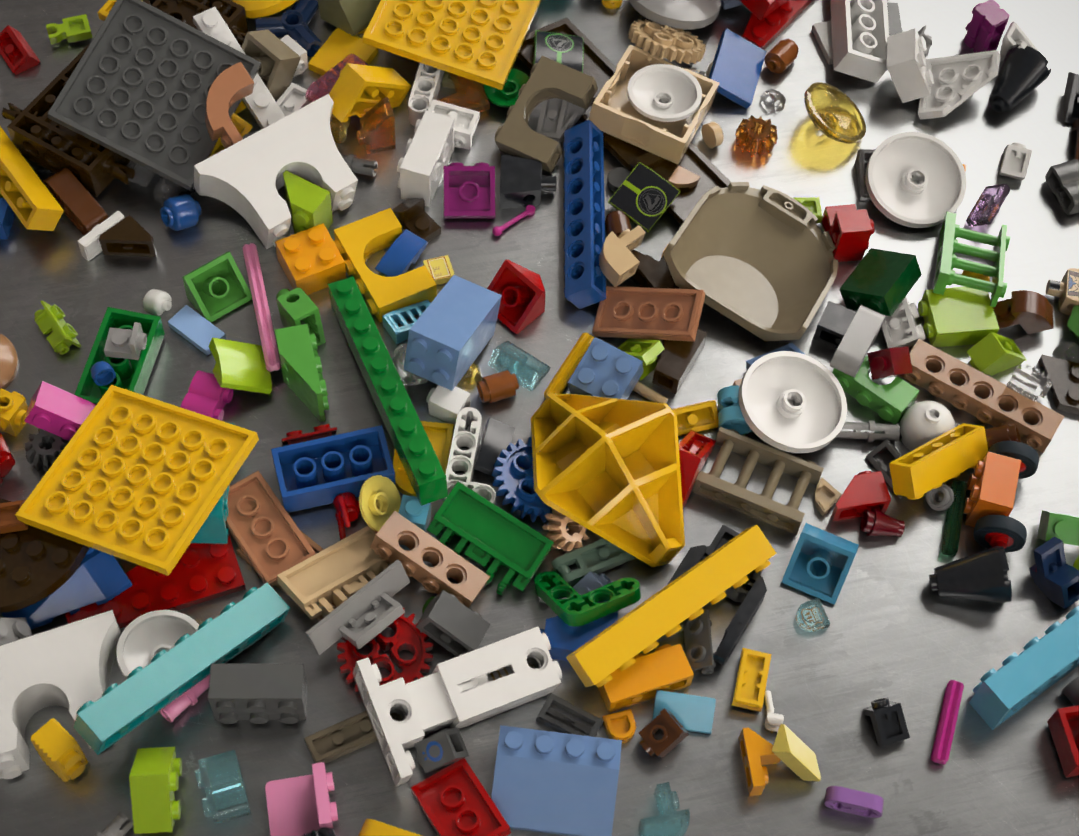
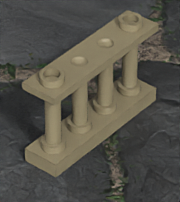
[693,427,824,535]

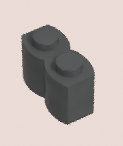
[1045,159,1079,215]

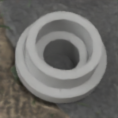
[926,483,954,511]

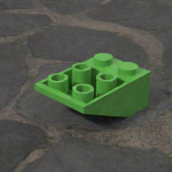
[275,324,329,422]

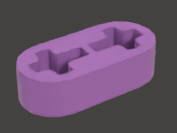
[824,786,884,818]

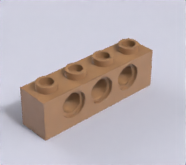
[370,511,490,608]

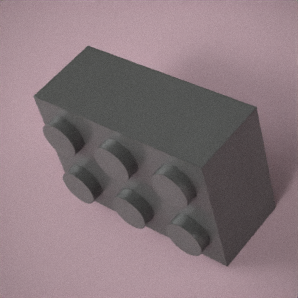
[208,664,308,724]

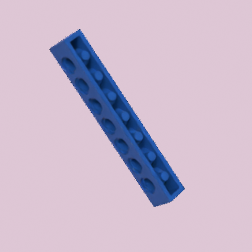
[563,120,606,309]

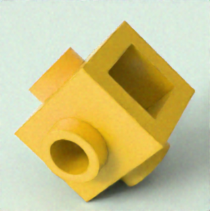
[0,388,28,437]

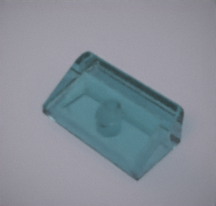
[489,341,551,391]

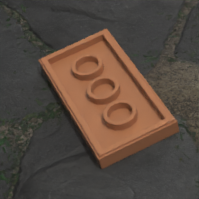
[592,286,706,342]
[225,470,316,587]

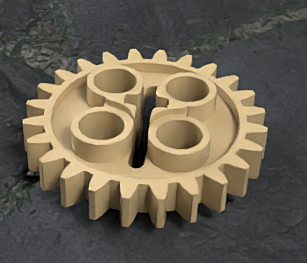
[628,19,706,64]

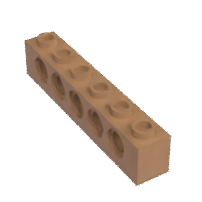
[901,339,1065,453]

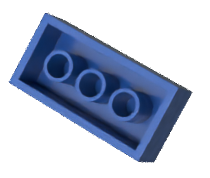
[271,425,396,513]

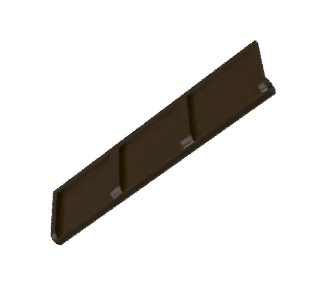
[517,17,731,225]

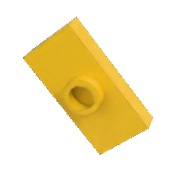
[732,648,771,712]

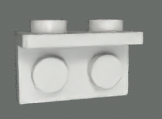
[428,99,480,150]
[882,297,926,348]

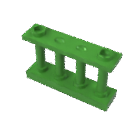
[933,211,1010,307]

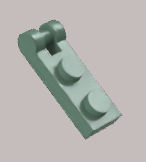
[551,538,635,587]

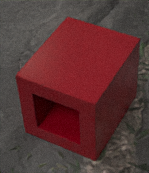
[867,346,913,380]

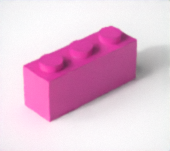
[24,381,97,441]

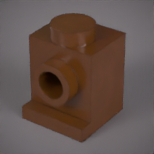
[639,708,689,758]

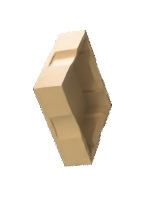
[589,44,719,164]

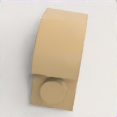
[599,225,646,287]

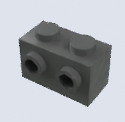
[416,590,490,657]

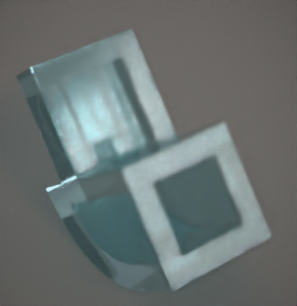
[638,782,690,836]

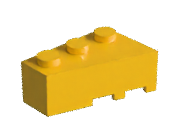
[329,63,411,123]

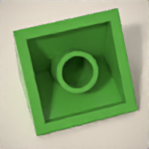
[182,251,252,322]

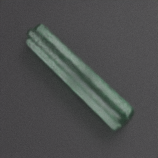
[941,479,967,556]

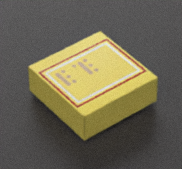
[423,255,455,285]

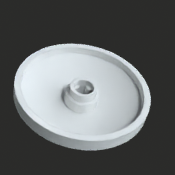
[865,132,967,228]
[739,351,847,453]

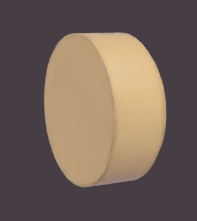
[701,122,723,148]

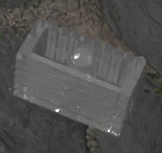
[1006,360,1053,402]

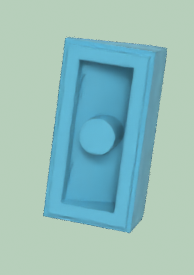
[652,690,716,734]

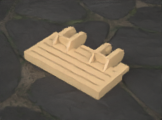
[277,526,392,620]

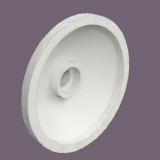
[627,64,702,122]
[117,610,200,680]

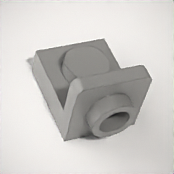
[104,322,147,360]

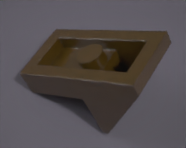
[392,199,441,242]

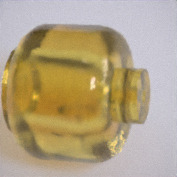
[457,363,482,390]

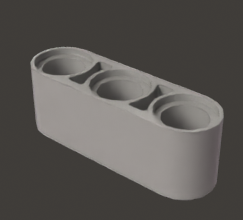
[830,305,886,378]

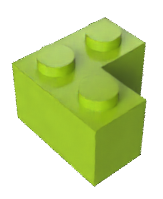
[129,747,182,834]

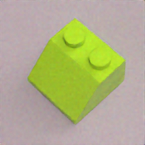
[283,170,333,234]

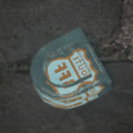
[795,598,830,632]

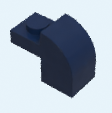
[1029,537,1079,609]

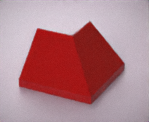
[487,259,546,334]

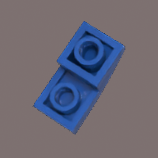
[375,229,428,277]

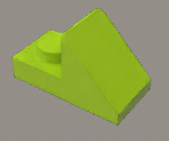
[618,338,665,380]

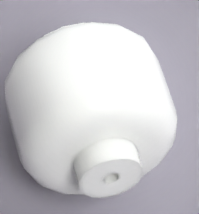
[143,289,172,316]

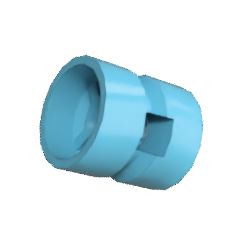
[717,385,752,435]

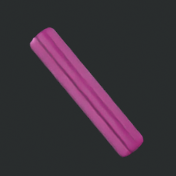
[931,680,964,765]

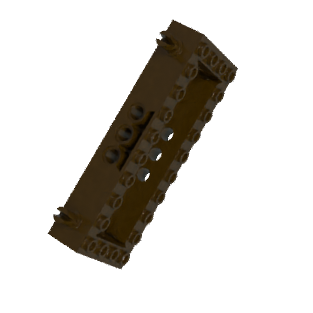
[2,0,248,197]

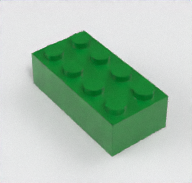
[74,307,165,404]

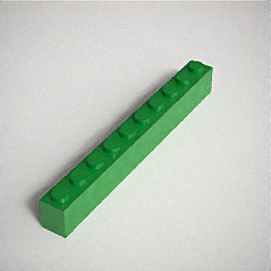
[328,277,448,506]

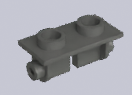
[683,609,716,674]

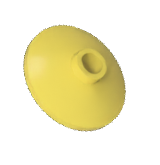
[359,475,401,532]

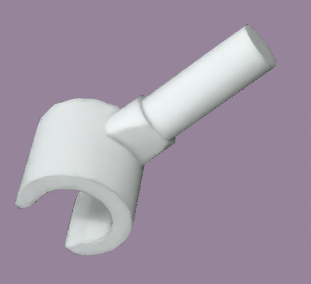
[764,691,784,732]

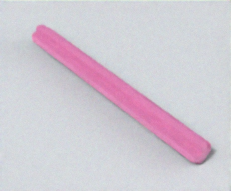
[242,243,281,372]

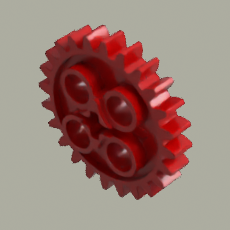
[337,608,433,692]

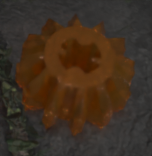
[735,115,778,157]

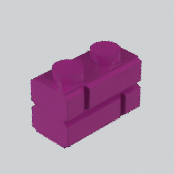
[963,0,1010,53]

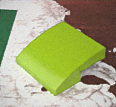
[208,338,272,394]

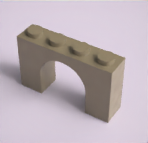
[495,56,598,173]

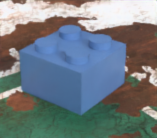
[568,337,644,399]

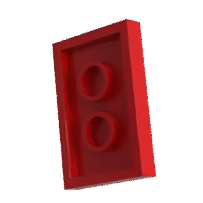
[411,758,511,836]

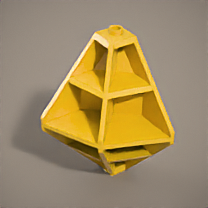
[531,392,685,567]

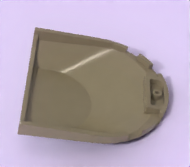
[663,182,838,341]

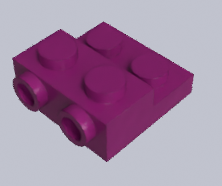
[444,163,495,219]

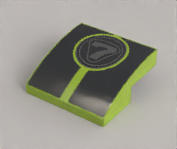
[608,162,681,232]

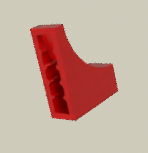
[679,430,716,510]

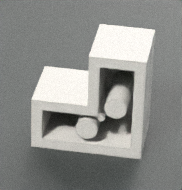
[886,28,934,103]

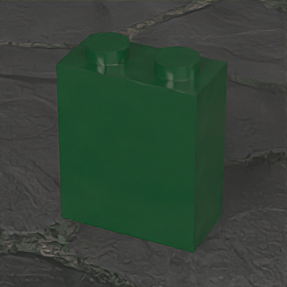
[840,248,922,316]

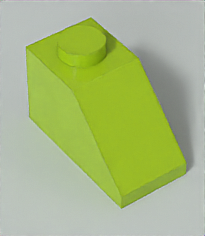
[966,332,1027,376]

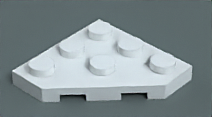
[918,50,1000,120]

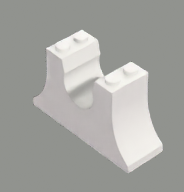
[194,94,358,249]
[0,610,122,779]

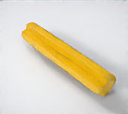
[544,332,594,399]

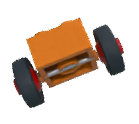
[963,441,1039,553]

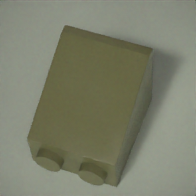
[318,0,381,36]

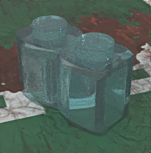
[195,750,251,824]

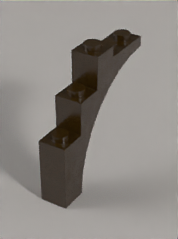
[629,250,707,394]

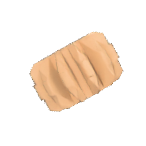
[542,508,590,552]

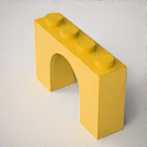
[334,207,437,323]

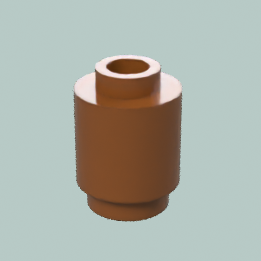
[765,39,799,73]
[477,370,519,403]

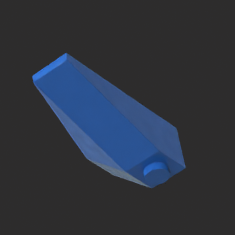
[2,547,133,630]

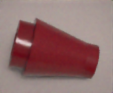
[860,508,905,537]

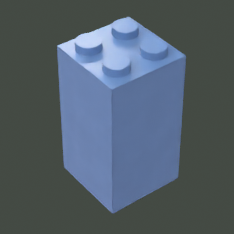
[404,275,502,391]

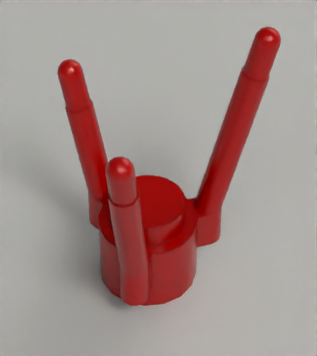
[333,492,378,541]

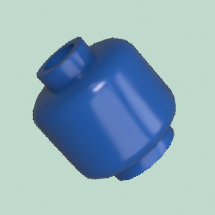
[160,194,201,231]

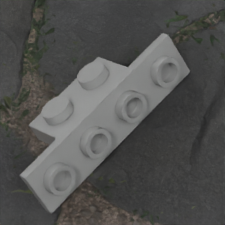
[306,559,410,655]

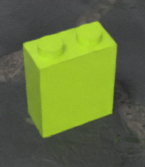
[918,287,999,348]

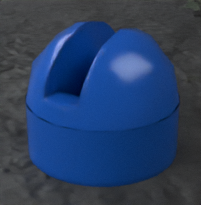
[91,361,116,386]

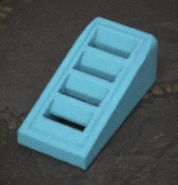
[382,300,430,345]

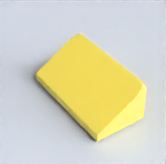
[772,724,821,782]

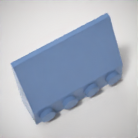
[491,725,622,836]

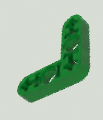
[534,571,641,627]

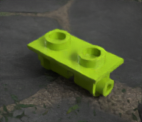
[34,300,82,355]

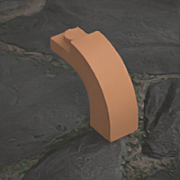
[205,62,254,149]

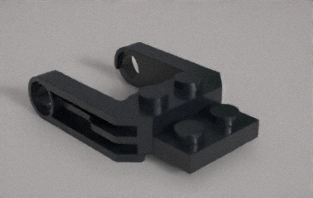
[667,525,771,666]

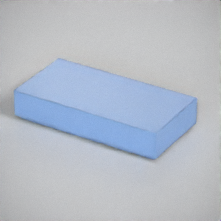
[167,304,226,356]

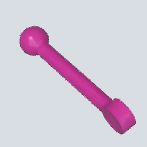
[492,205,536,236]

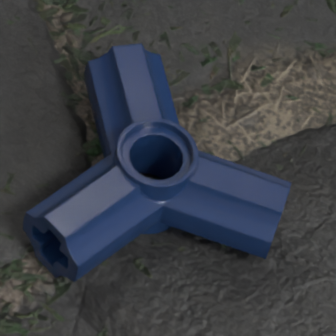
[255,0,322,58]

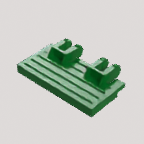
[427,481,554,595]

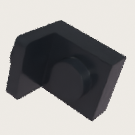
[863,698,910,746]

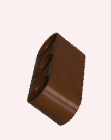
[43,168,109,236]

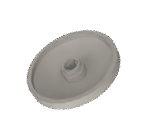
[629,0,721,29]

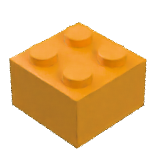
[275,223,346,295]

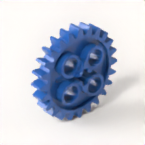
[492,437,553,523]

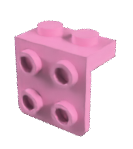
[265,762,338,836]

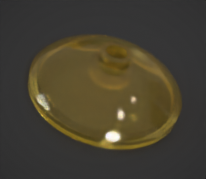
[804,82,866,144]

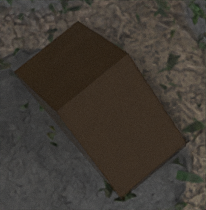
[99,215,157,257]

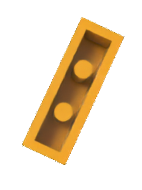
[598,643,694,714]

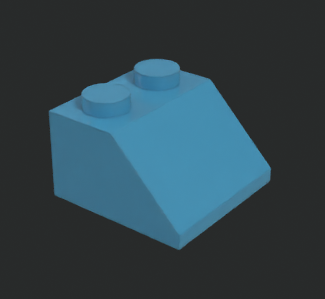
[781,523,859,605]

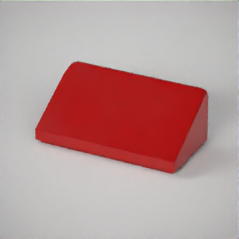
[0,25,41,75]

